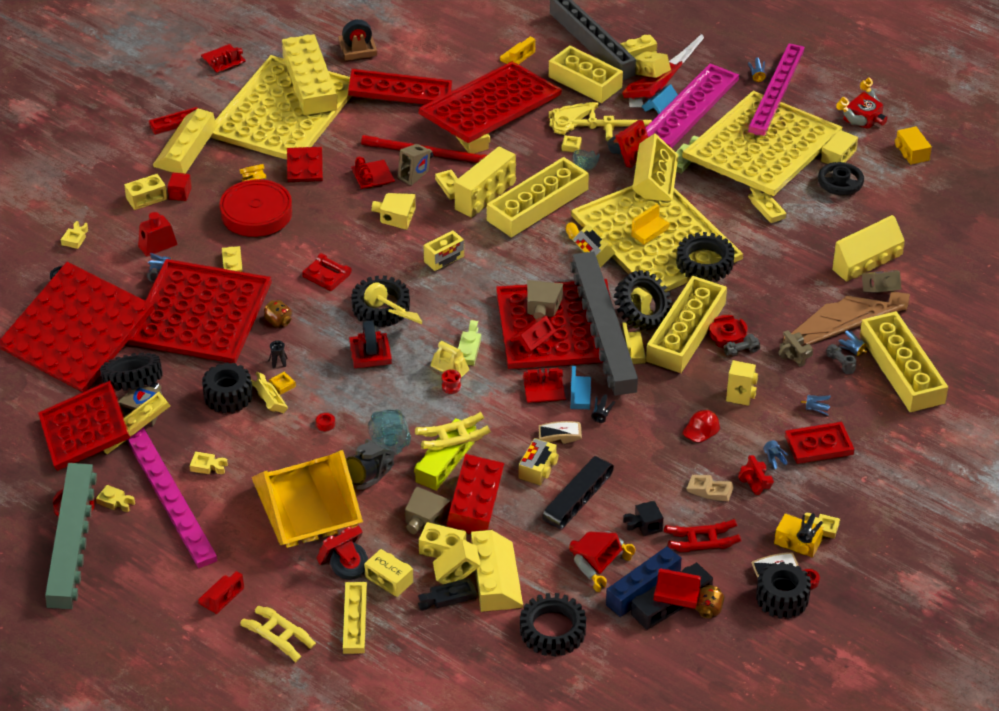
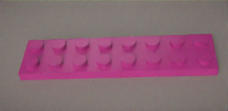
[646,64,739,148]

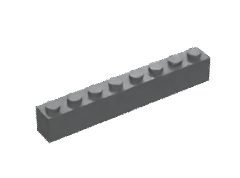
[550,0,636,80]

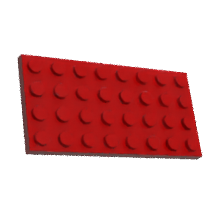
[418,61,562,144]

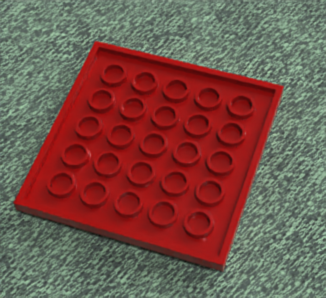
[127,259,272,363]
[0,262,155,393]
[496,279,611,369]

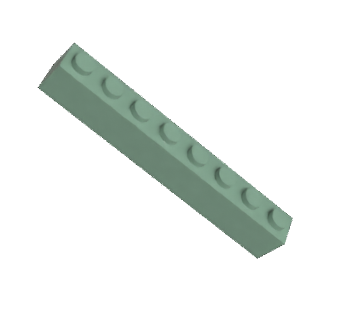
[45,463,97,609]

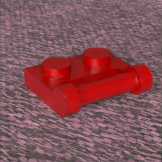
[302,253,352,291]

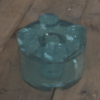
[368,409,411,455]

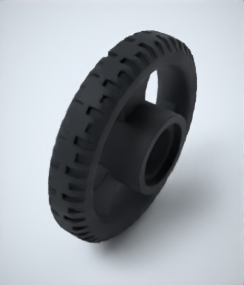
[818,162,864,195]

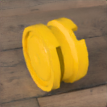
[239,164,267,182]

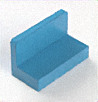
[642,84,678,114]
[570,366,591,410]

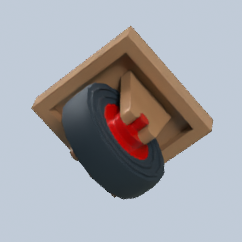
[338,19,377,60]

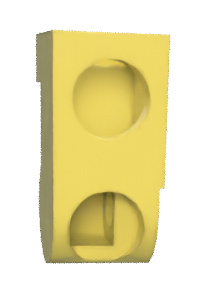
[631,287,653,315]

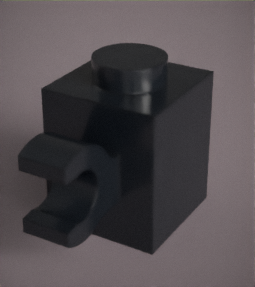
[623,501,664,536]

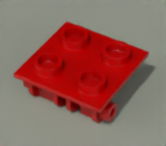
[201,44,246,73]
[351,156,395,189]
[523,367,566,403]

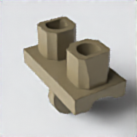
[779,330,813,367]

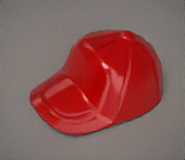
[682,410,720,443]

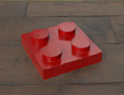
[287,147,323,182]

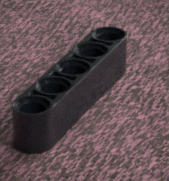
[542,456,614,530]

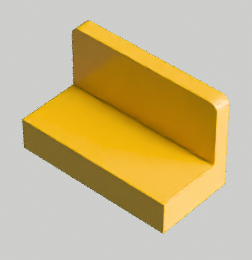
[500,36,536,64]
[631,204,670,245]

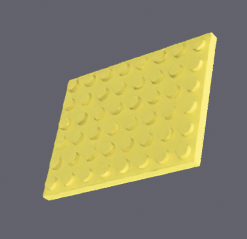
[210,55,352,160]
[682,91,843,196]
[571,185,743,294]

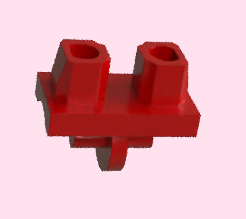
[738,455,774,495]

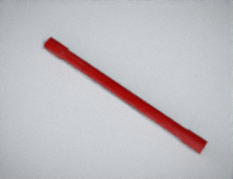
[361,135,487,163]

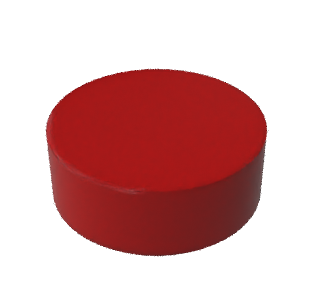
[315,413,335,432]
[802,569,820,589]

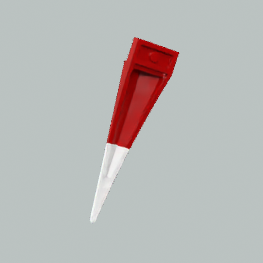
[622,34,704,99]

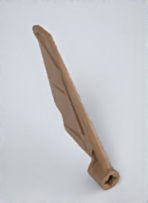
[783,291,910,346]

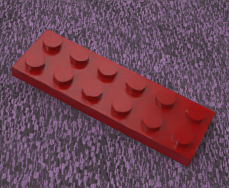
[348,69,452,105]

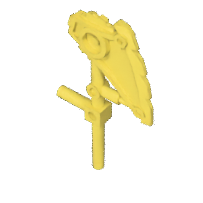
[549,102,652,141]

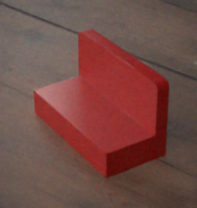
[510,316,556,352]
[654,569,701,609]
[198,571,244,614]

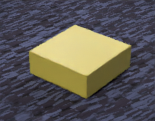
[562,135,582,153]

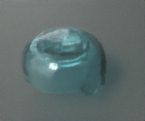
[572,150,600,170]

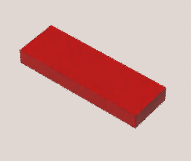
[149,107,198,135]

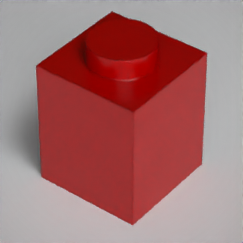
[168,172,192,201]

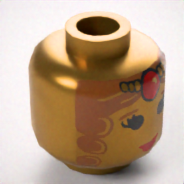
[264,300,292,328]
[696,585,725,618]

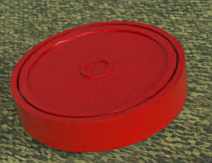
[220,179,293,237]

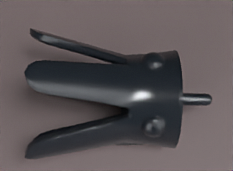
[268,341,288,368]
[591,394,615,423]
[797,513,823,543]

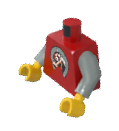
[836,78,888,129]
[569,531,635,592]

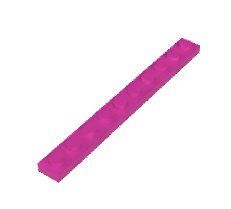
[748,43,805,136]
[126,427,217,568]

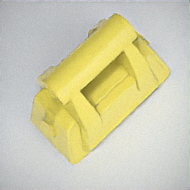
[430,341,469,378]

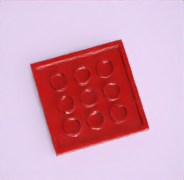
[38,381,131,471]

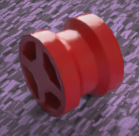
[442,369,461,394]

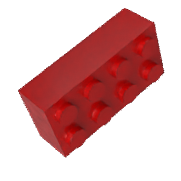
[446,454,504,534]

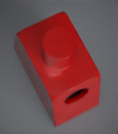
[138,212,178,257]

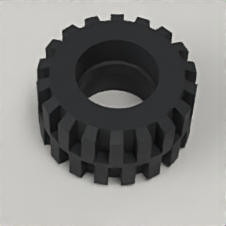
[202,363,253,413]
[756,562,811,619]

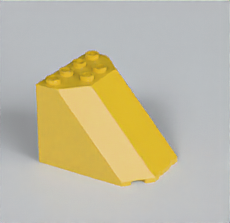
[252,450,363,548]

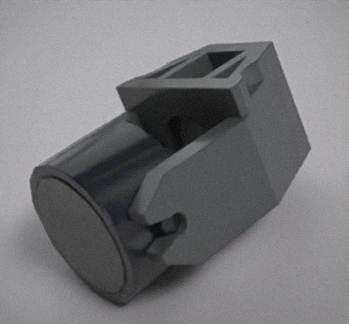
[346,439,395,489]

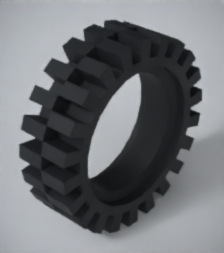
[676,232,735,282]
[614,270,672,331]
[351,275,410,327]
[100,353,163,391]
[520,593,586,656]

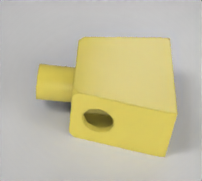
[372,193,416,230]

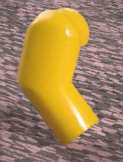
[566,222,579,239]

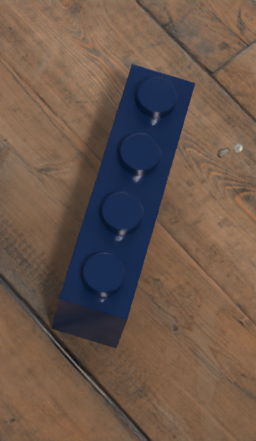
[606,546,682,618]

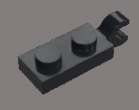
[418,578,477,611]

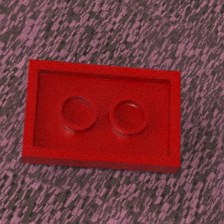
[785,421,855,464]

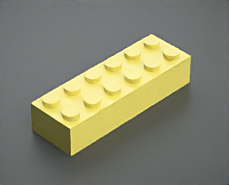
[282,34,337,115]
[487,157,589,238]
[646,276,727,373]
[860,311,948,412]

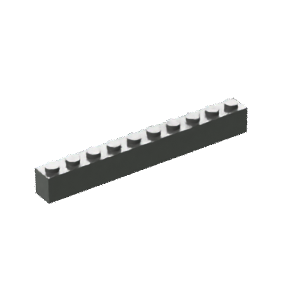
[570,251,638,396]

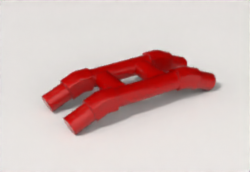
[664,519,742,552]

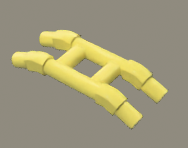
[415,412,491,451]
[241,606,316,663]

